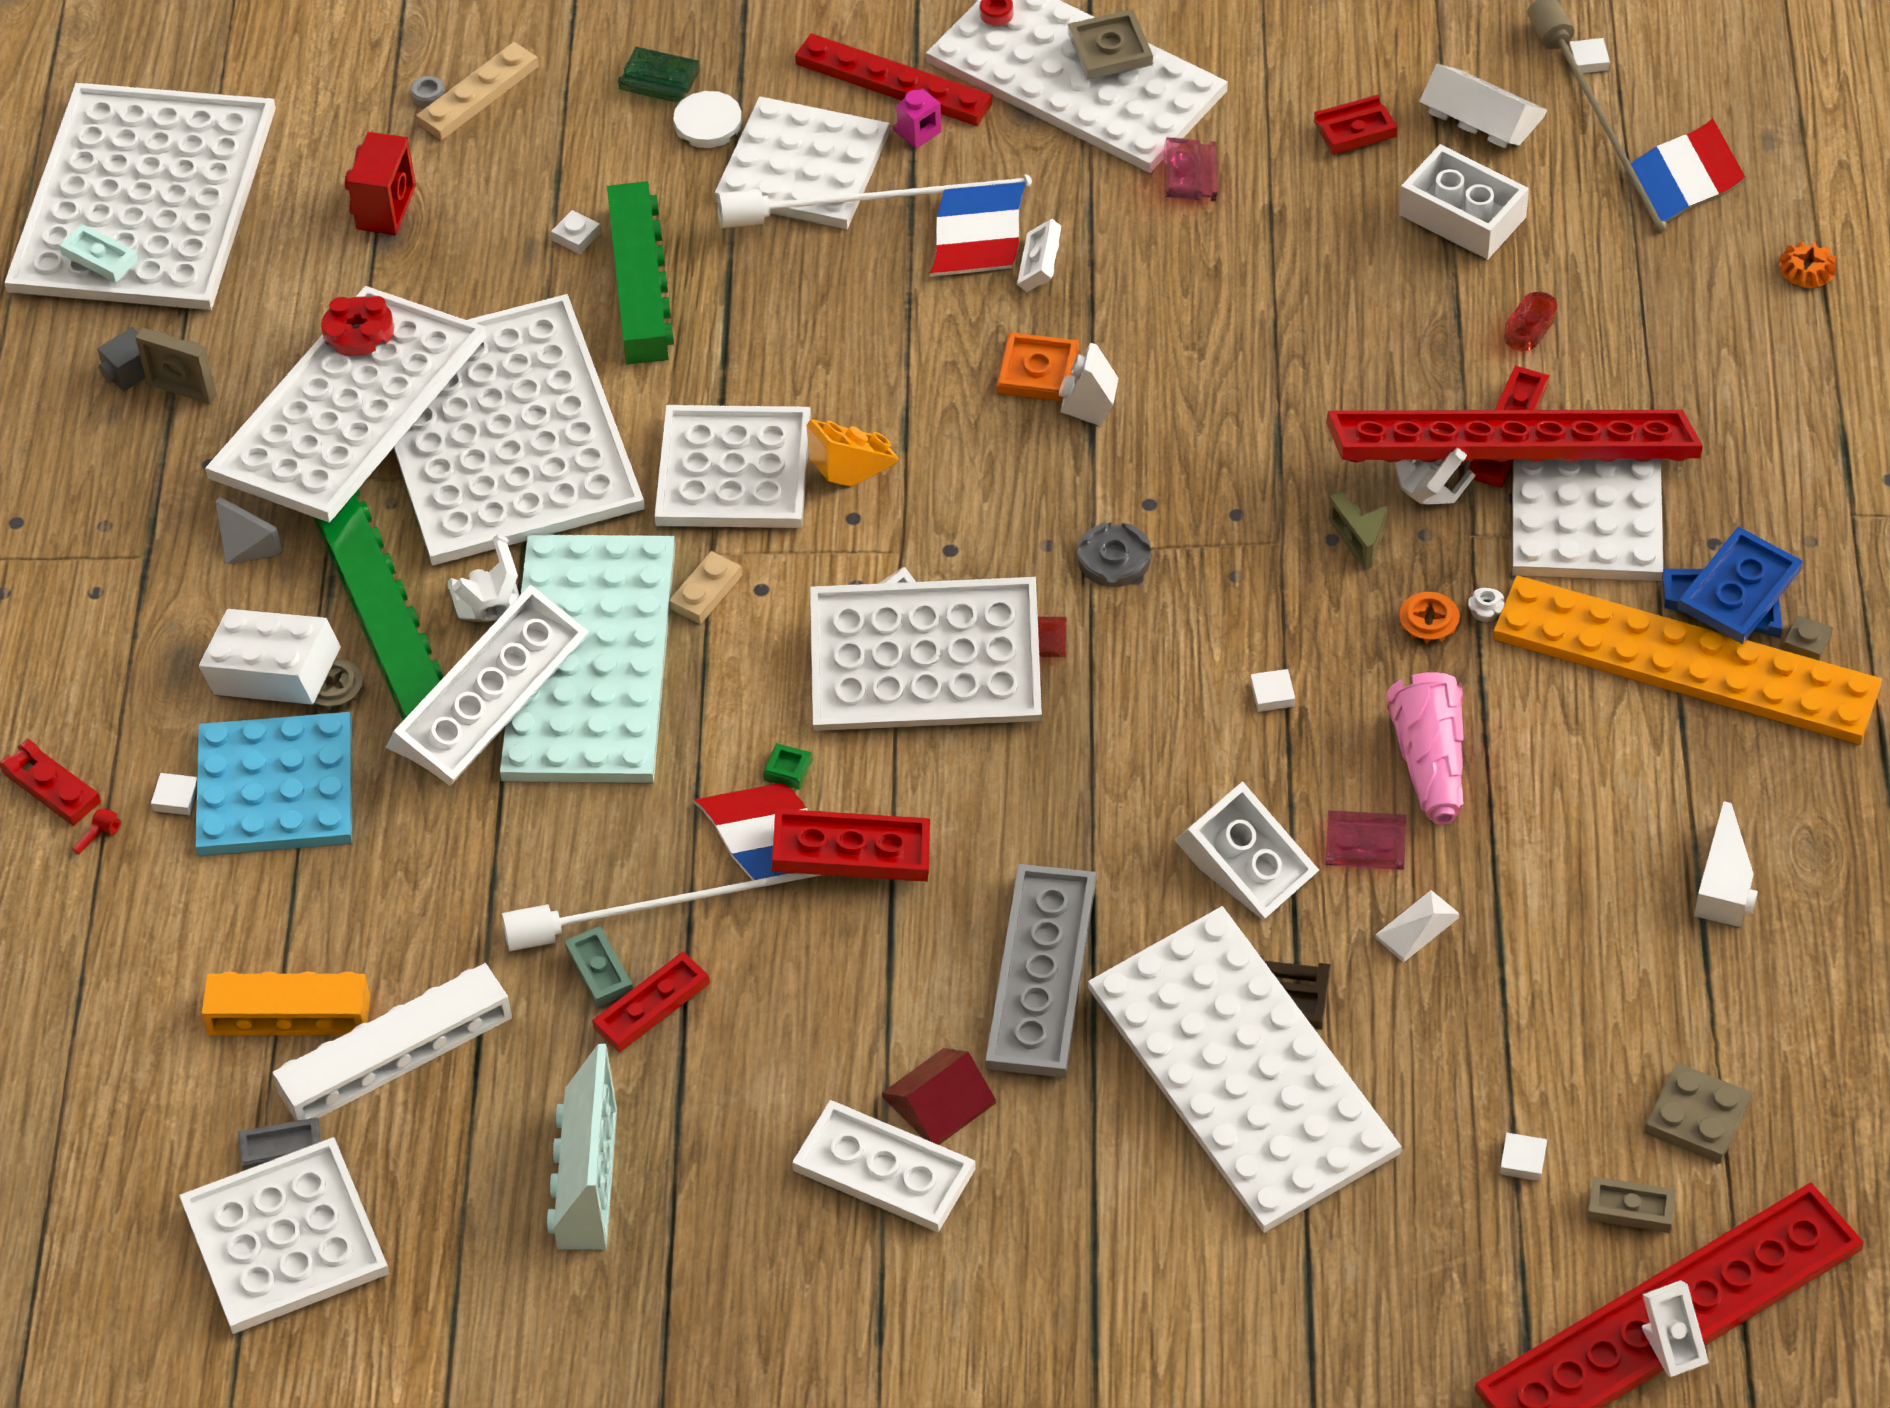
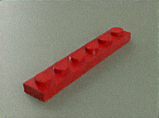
[795,33,992,126]

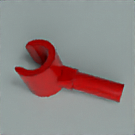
[72,808,121,855]

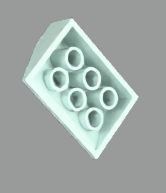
[547,1044,617,1250]

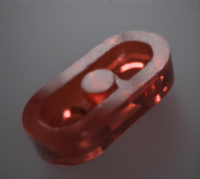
[1504,292,1557,351]

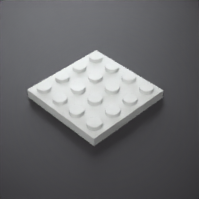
[715,96,890,229]
[655,405,811,528]
[1512,459,1663,581]
[179,1137,390,1334]

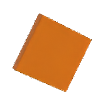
[996,332,1080,402]

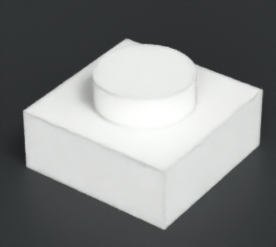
[551,210,601,254]

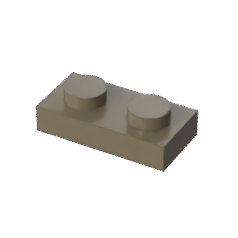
[1587,1176,1676,1233]

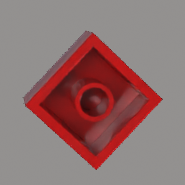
[344,132,416,235]

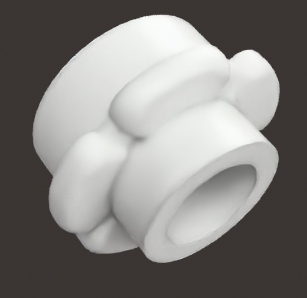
[1468,588,1505,622]

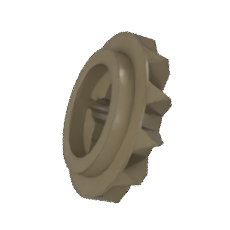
[313,658,363,712]

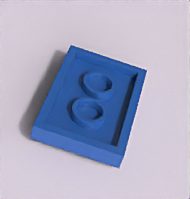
[1677,526,1803,644]

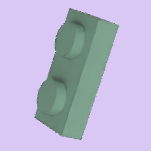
[564,926,633,1008]

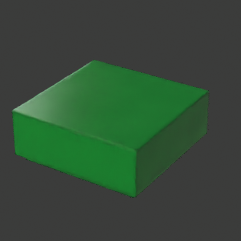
[763,743,813,790]

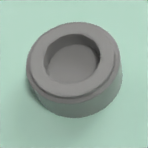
[410,76,445,109]

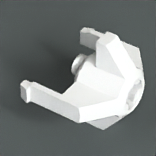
[1393,448,1476,504]
[448,534,520,622]

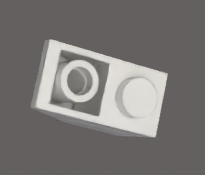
[1059,343,1119,426]

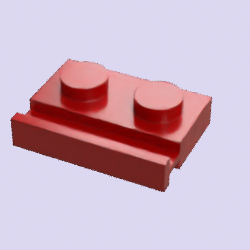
[1314,95,1397,155]

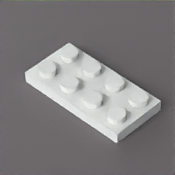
[792,1100,975,1233]

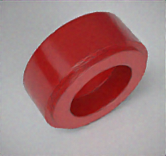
[979,0,1014,26]

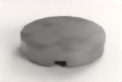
[1077,522,1151,587]

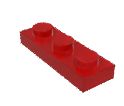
[592,951,710,1053]

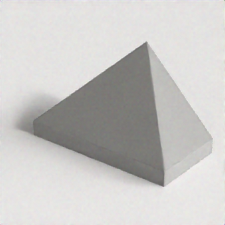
[216,497,282,564]

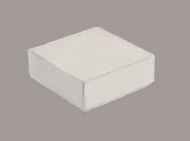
[1569,38,1610,73]
[1250,669,1295,712]
[151,773,197,815]
[1500,1133,1547,1181]

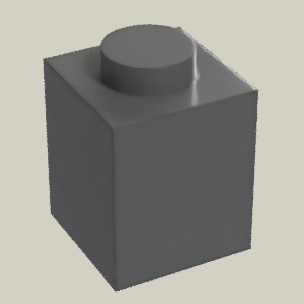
[97,327,146,392]

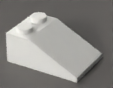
[1175,781,1319,920]

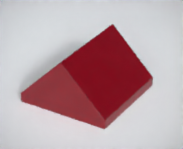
[882,1048,996,1145]

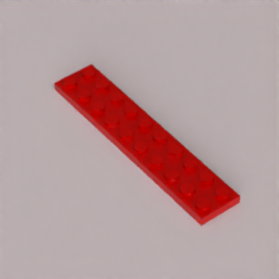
[1326,410,1703,463]
[1475,1182,1864,1408]

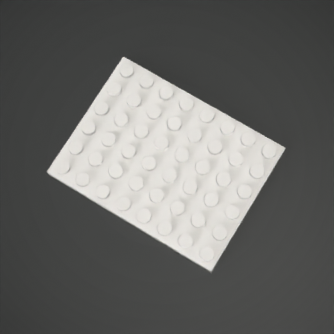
[4,83,276,310]
[393,294,645,566]

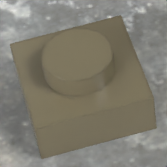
[1783,615,1833,661]

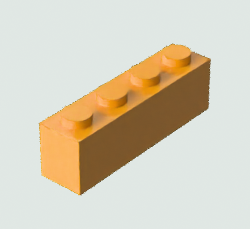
[202,972,370,1036]

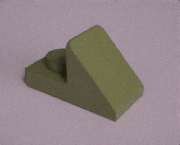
[1328,491,1387,570]

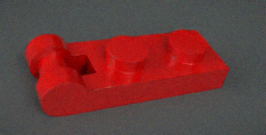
[0,739,101,826]

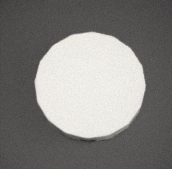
[673,91,742,148]

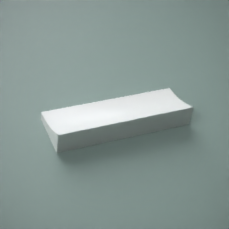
[385,585,589,786]

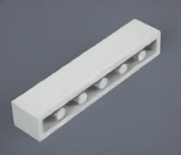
[272,963,512,1121]

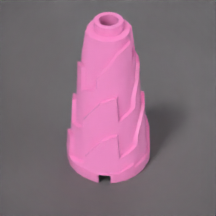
[1386,672,1464,825]

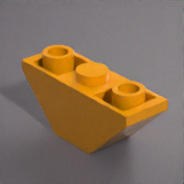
[806,419,899,487]

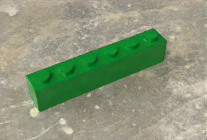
[607,181,674,365]

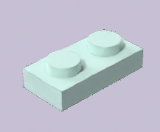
[59,224,138,282]

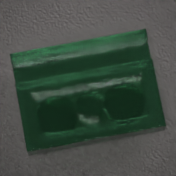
[618,46,700,103]

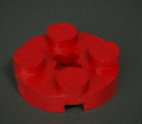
[321,296,394,356]

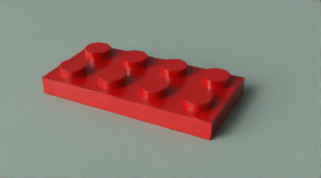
[771,808,930,882]

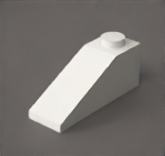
[1694,802,1758,927]

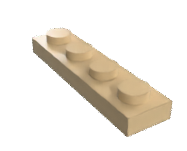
[416,42,539,141]

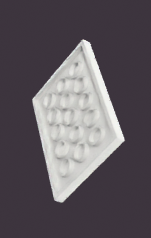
[810,577,1042,731]

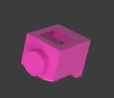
[893,88,942,149]

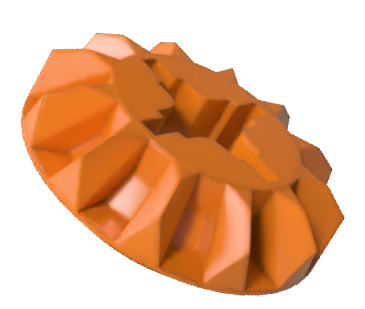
[1779,240,1837,288]
[1399,592,1460,644]

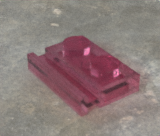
[1164,137,1218,202]
[1326,810,1406,870]

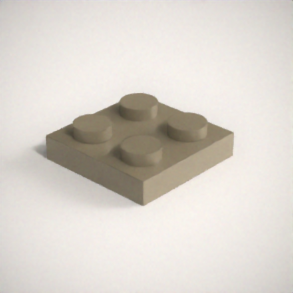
[1068,9,1153,80]
[135,327,217,404]
[1644,1062,1753,1164]

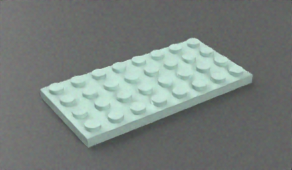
[500,535,676,783]

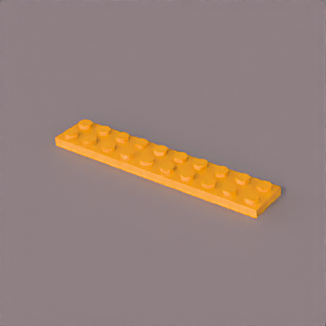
[1493,575,1882,745]

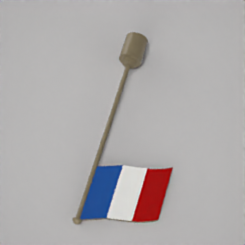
[1527,0,1745,233]

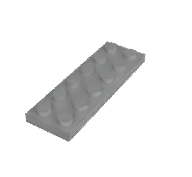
[986,864,1096,1078]

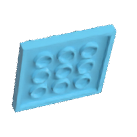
[196,712,352,856]

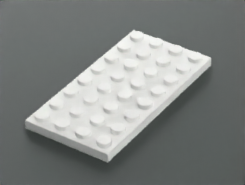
[926,0,1228,173]
[205,286,487,523]
[1088,906,1402,1233]

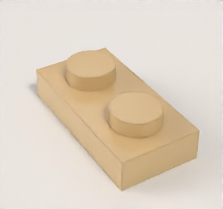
[669,551,742,625]

